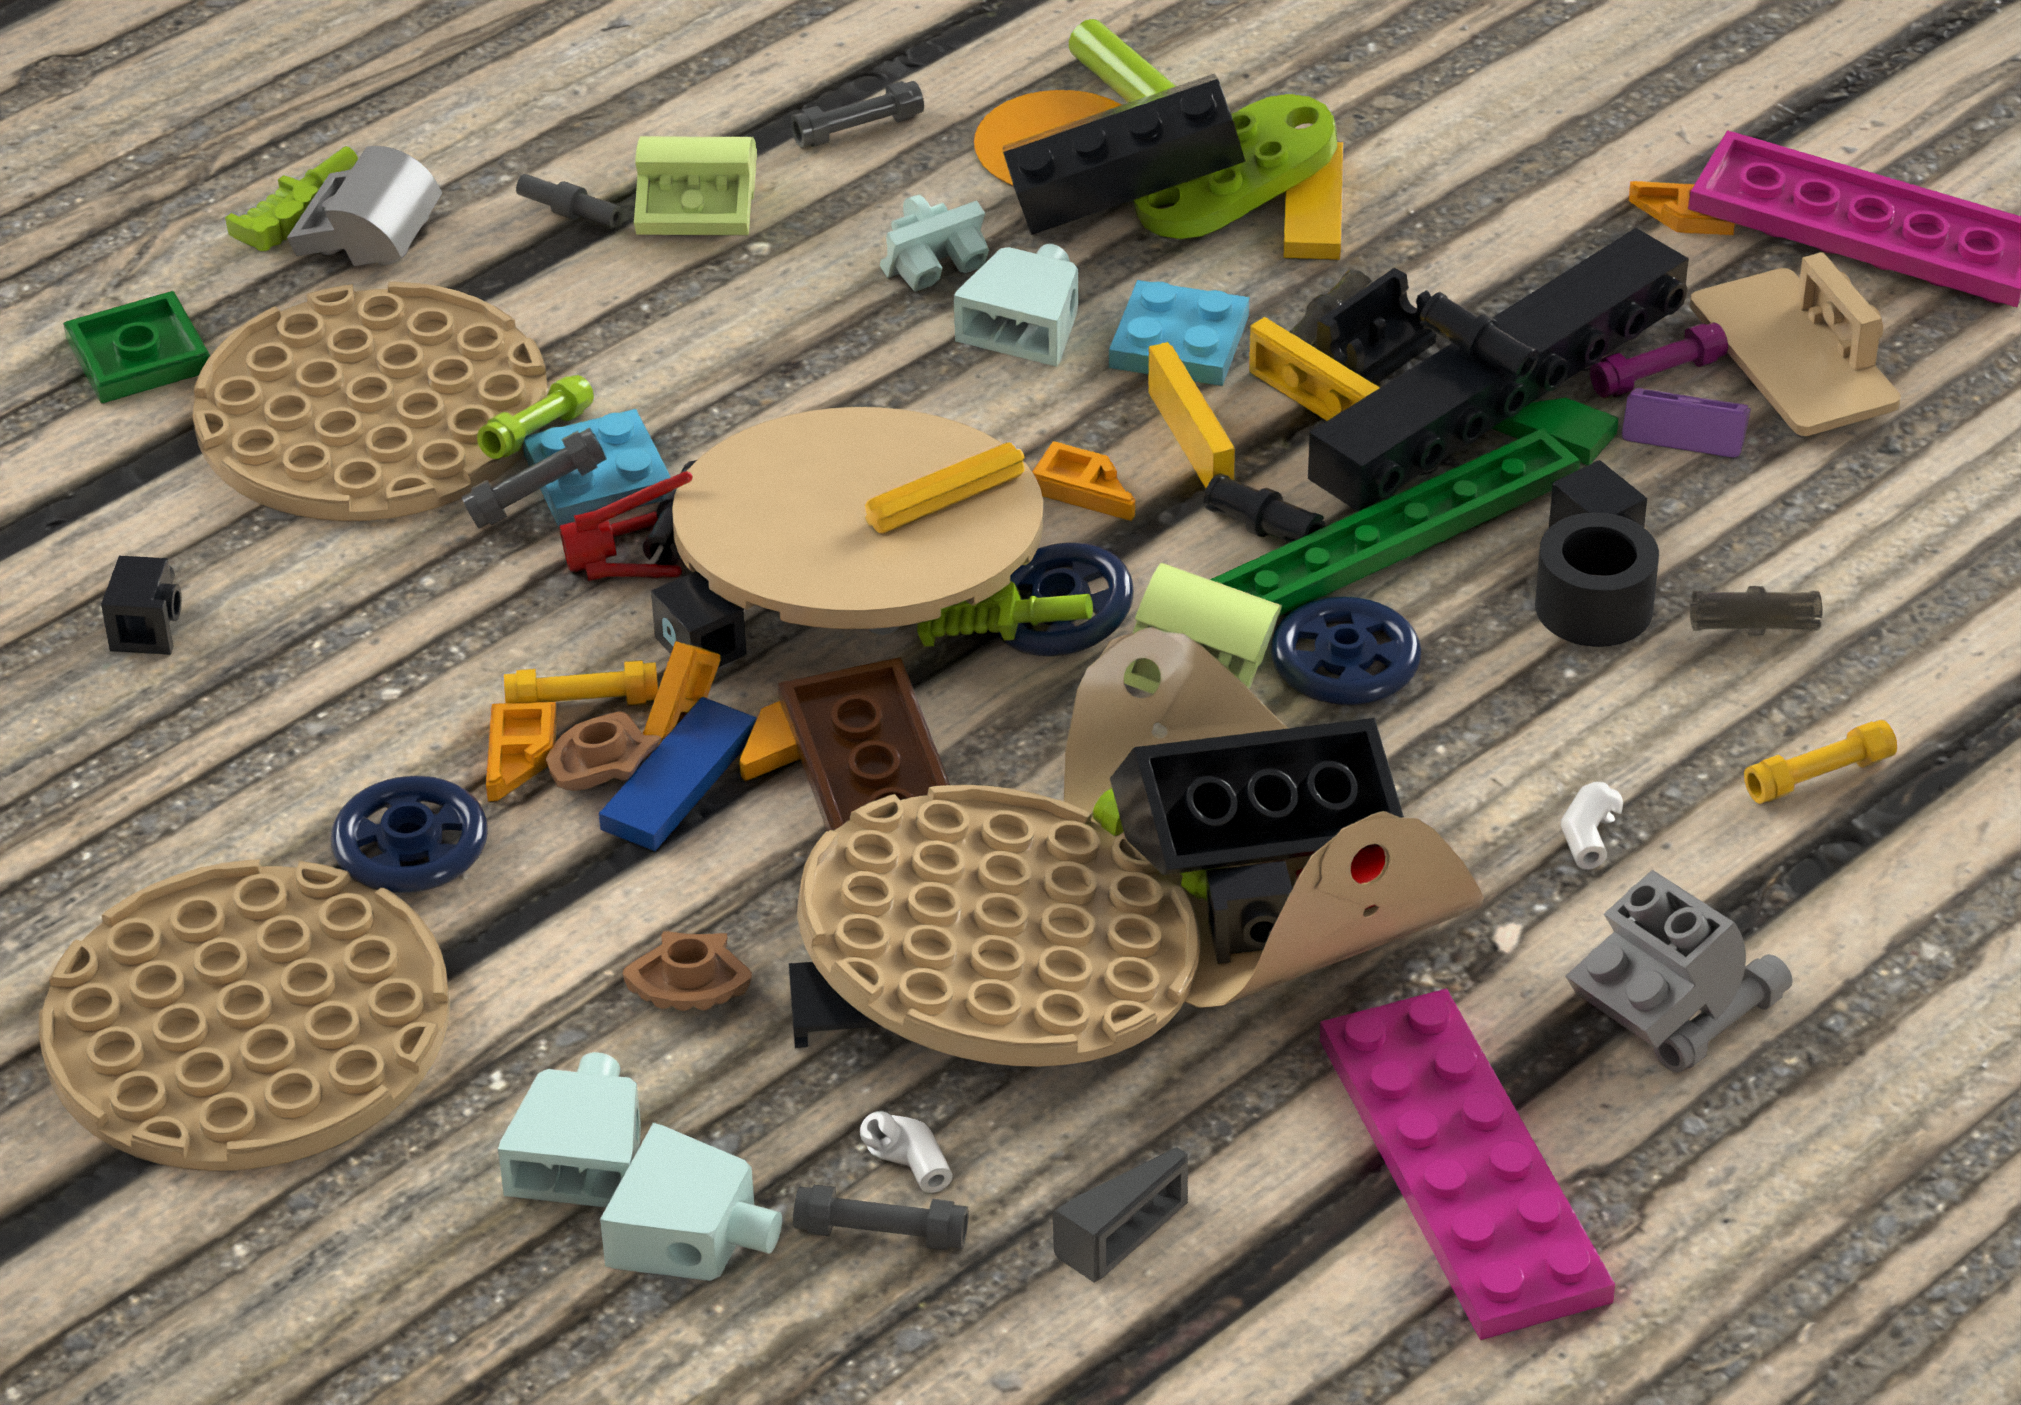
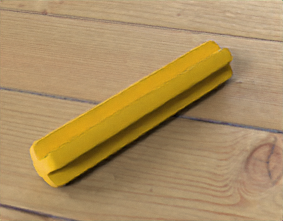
[865,442,1025,533]

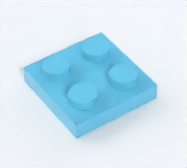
[1109,280,1250,386]
[523,409,671,527]

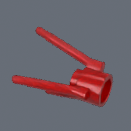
[559,471,693,581]

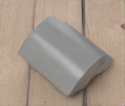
[287,146,442,266]
[1565,870,1746,1049]

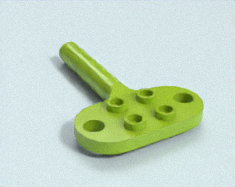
[1069,19,1337,239]

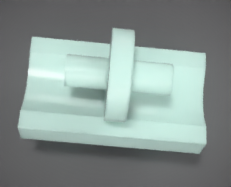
[879,195,989,292]

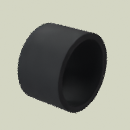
[1535,512,1659,647]

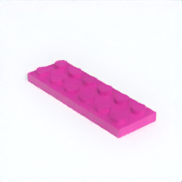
[1688,130,2021,308]
[1319,988,1615,1340]

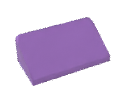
[1622,388,1751,458]

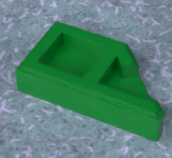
[1492,397,1619,465]

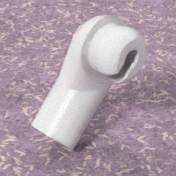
[1561,782,1623,870]
[860,1111,953,1193]

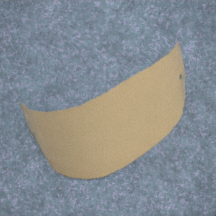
[1064,627,1484,1008]

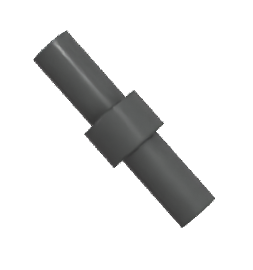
[516,174,622,228]

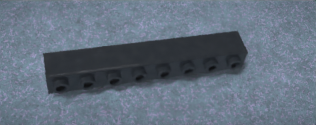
[1308,228,1689,512]

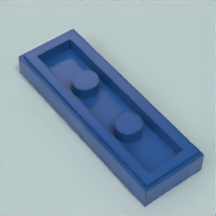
[599,697,756,851]

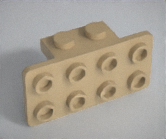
[1690,252,1901,436]

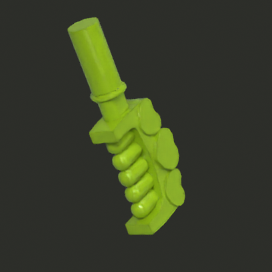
[225,146,358,251]
[917,581,1093,647]

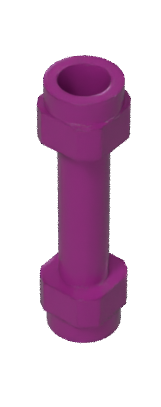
[1590,322,1728,398]

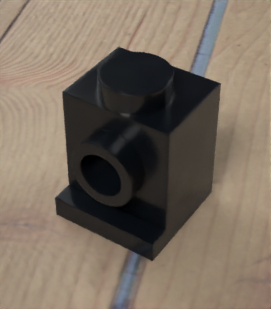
[101,555,182,655]
[1205,861,1293,964]

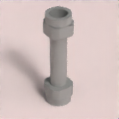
[1654,954,1793,1072]

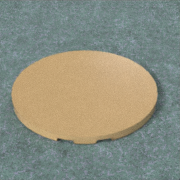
[192,281,548,521]
[672,407,1043,629]
[797,785,1201,1067]
[39,859,450,1171]

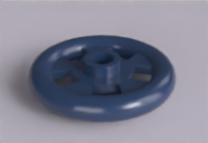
[996,542,1134,657]
[1271,597,1421,705]
[331,775,488,893]

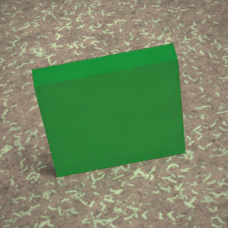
[63,291,210,404]

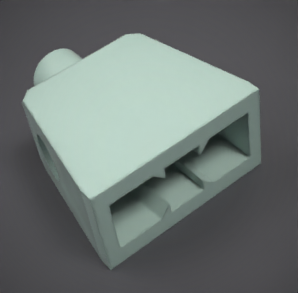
[954,244,1078,367]
[498,1052,641,1207]
[600,1123,782,1281]

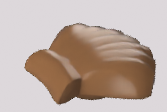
[546,711,661,791]
[622,931,752,1011]

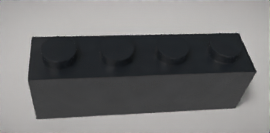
[1003,73,1246,235]
[1110,718,1404,875]

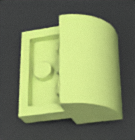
[634,136,757,235]
[1124,563,1282,694]

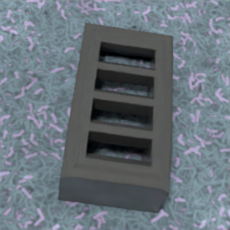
[1053,1147,1188,1283]

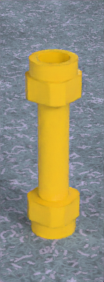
[504,660,658,705]
[1744,720,1897,804]

